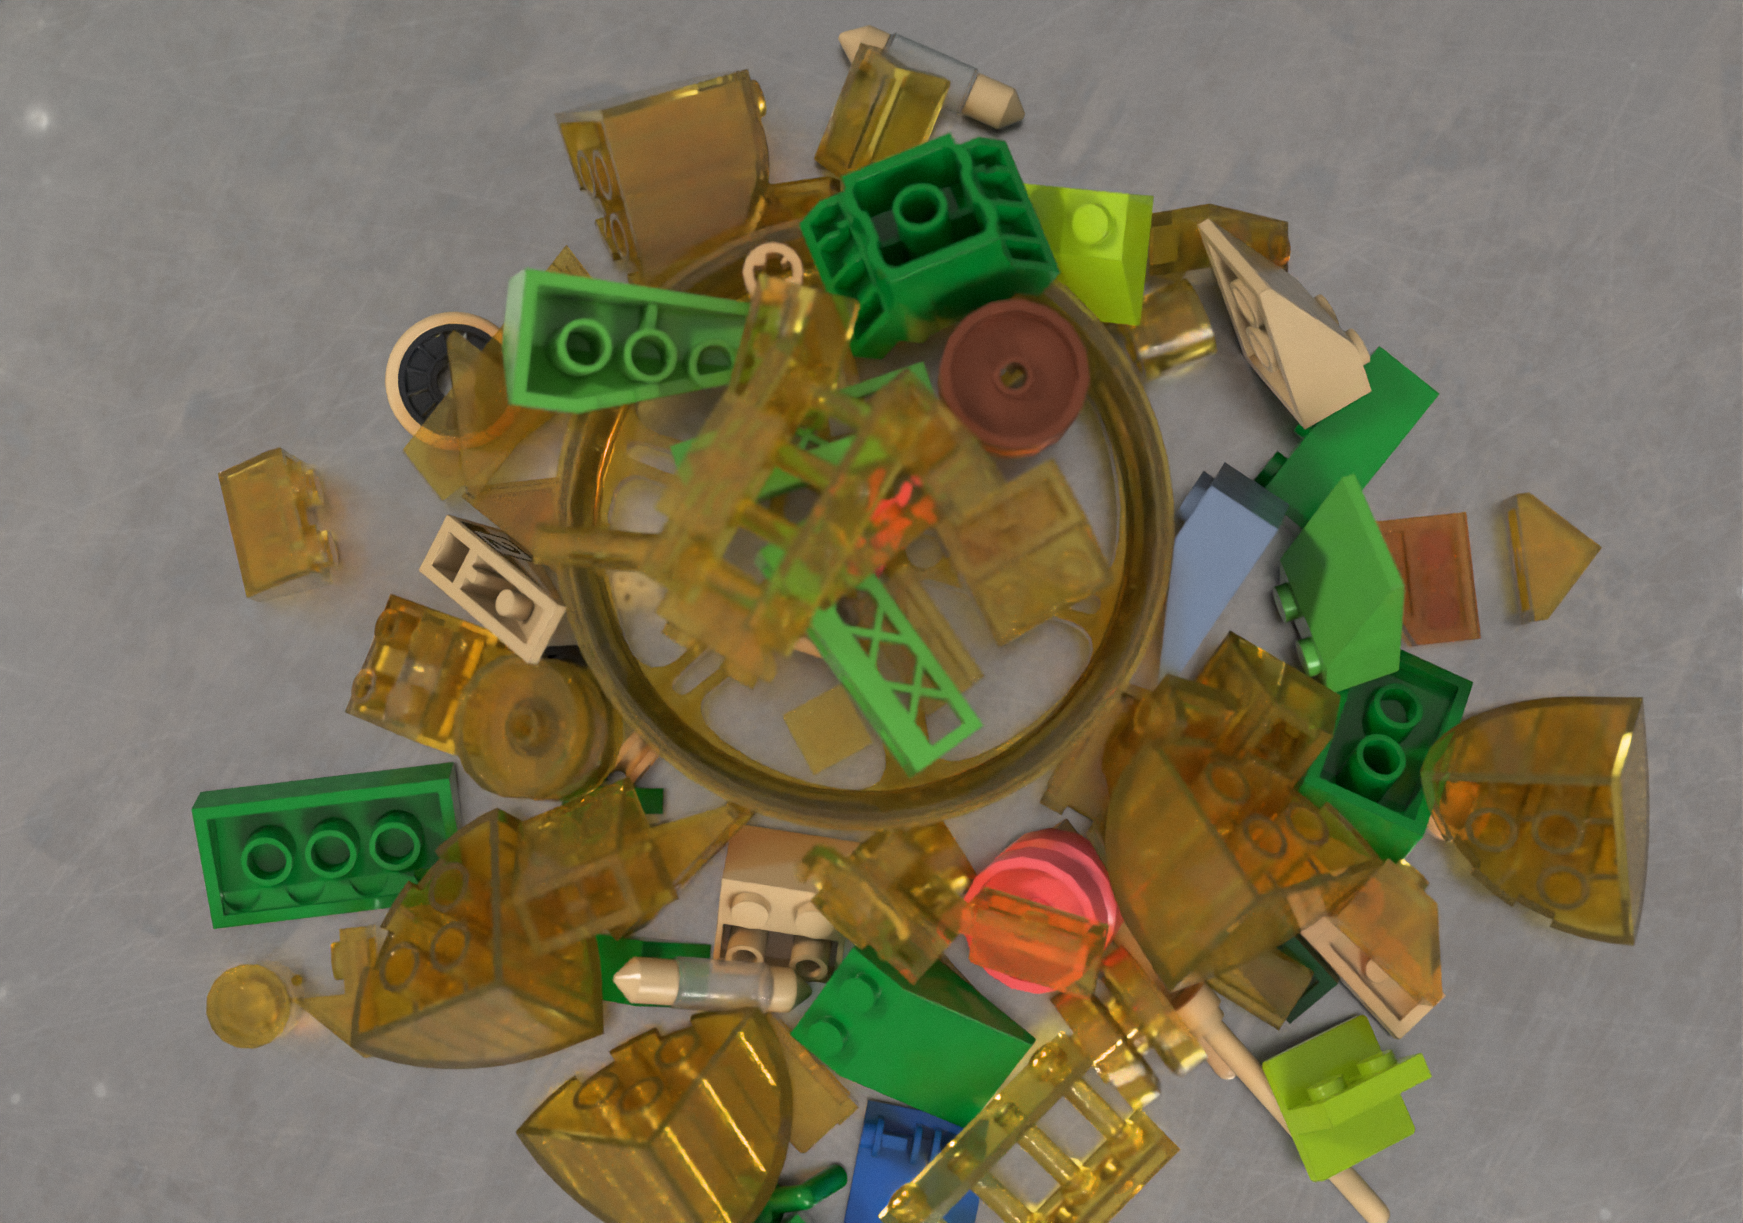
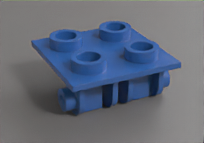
[844,1100,994,1223]

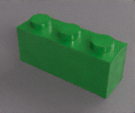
[1254,346,1439,537]

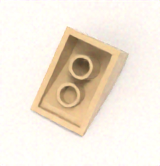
[1197,218,1371,429]

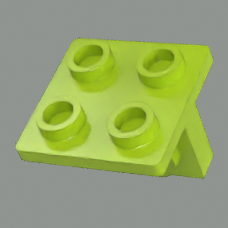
[1262,1015,1432,1182]

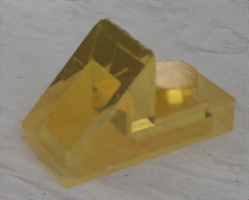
[815,490,942,612]
[294,924,387,1058]

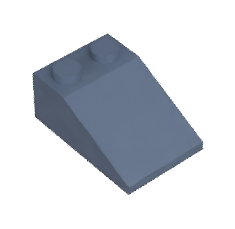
[1158,462,1289,690]

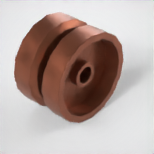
[937,299,1090,460]

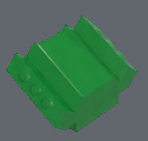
[799,132,1061,360]

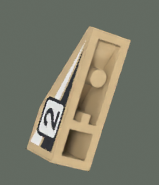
[419,514,567,665]

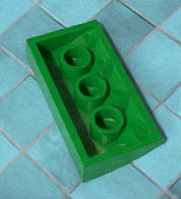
[191,762,469,929]

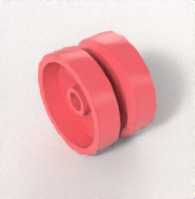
[962,828,1126,994]

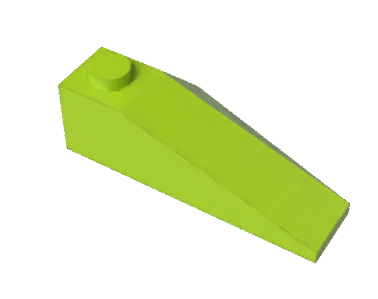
[1024,183,1154,326]

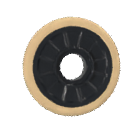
[385,312,521,451]

